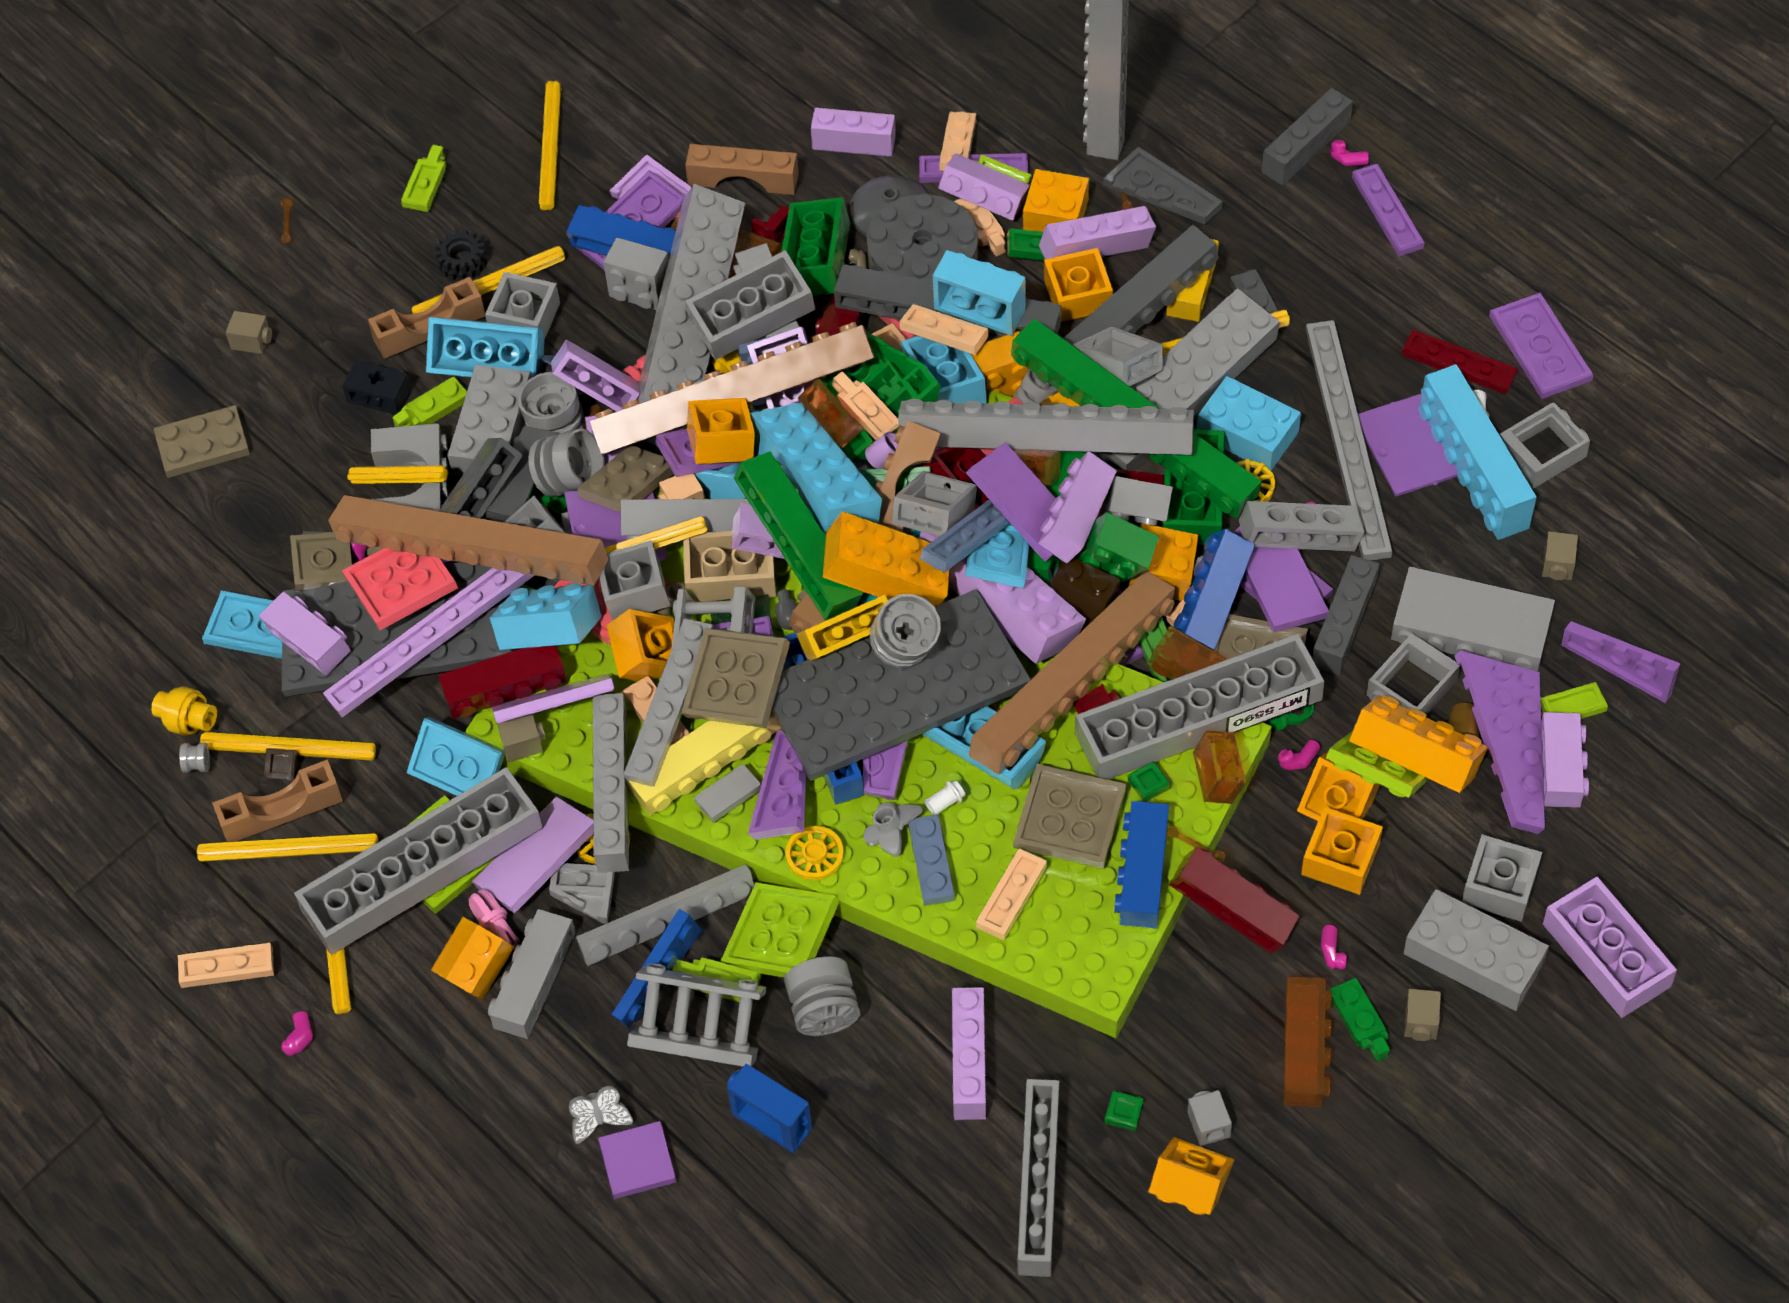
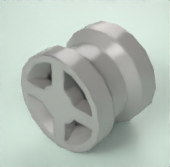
[179,743,210,773]

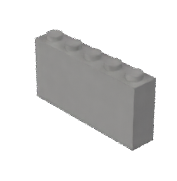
[1391,566,1555,672]

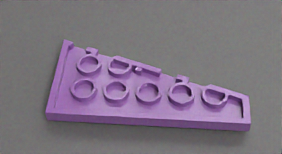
[1454,650,1545,834]

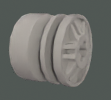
[518,372,586,435]
[528,428,605,497]
[870,594,941,668]
[784,957,860,1036]

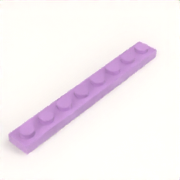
[323,568,534,717]

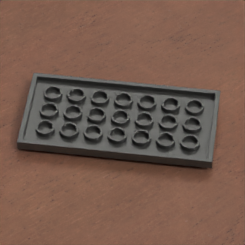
[281,562,514,697]
[772,589,1031,781]

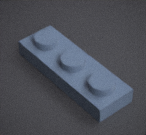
[908,815,954,906]

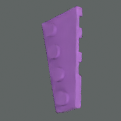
[1561,621,1680,703]
[748,729,806,840]
[863,739,909,801]

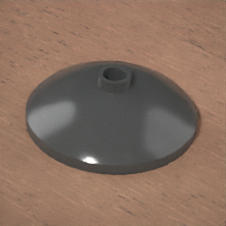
[850,175,928,237]

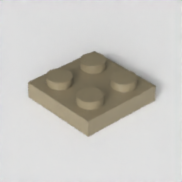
[290,532,352,591]

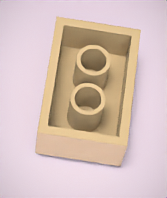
[683,531,776,602]

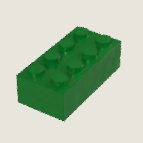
[782,197,850,296]
[1163,429,1224,545]

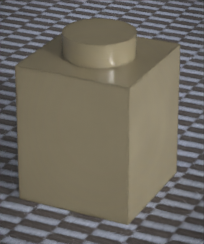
[225,311,272,354]
[1542,531,1578,580]
[497,714,546,762]
[1404,989,1441,1041]

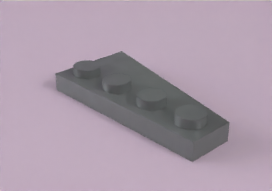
[1103,147,1223,224]

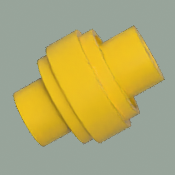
[151,686,217,736]

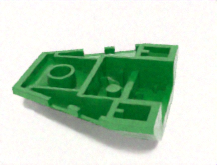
[822,330,941,462]

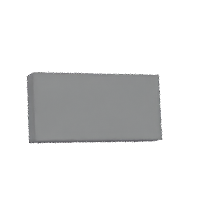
[694,764,761,823]

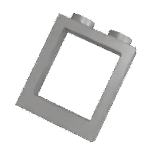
[1073,326,1163,386]
[1499,402,1590,489]
[892,471,977,536]
[1367,633,1460,715]

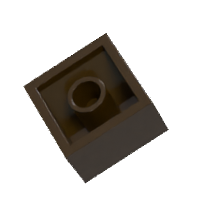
[1050,558,1120,633]

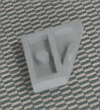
[549,863,615,924]

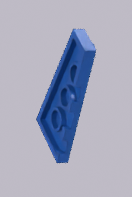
[612,909,703,1028]

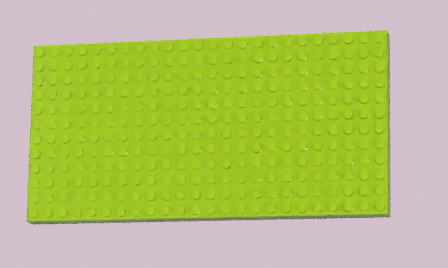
[464,486,1272,1039]

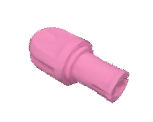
[469,889,520,947]

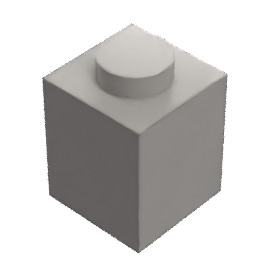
[1187,1090,1232,1146]

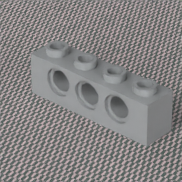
[1239,501,1364,551]

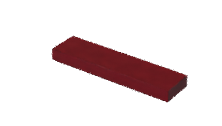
[1401,330,1518,395]

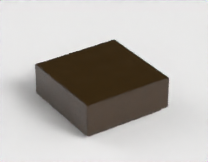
[264,748,298,781]

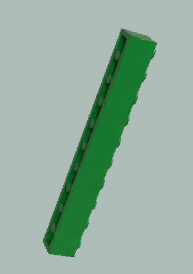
[1011,318,1262,519]

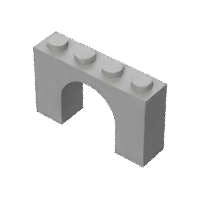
[371,423,449,511]

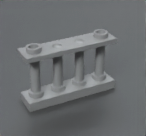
[671,586,755,651]
[627,963,766,1066]

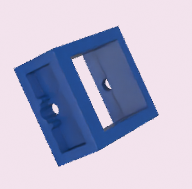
[727,1063,812,1154]

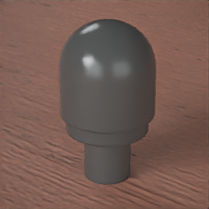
[775,589,798,630]

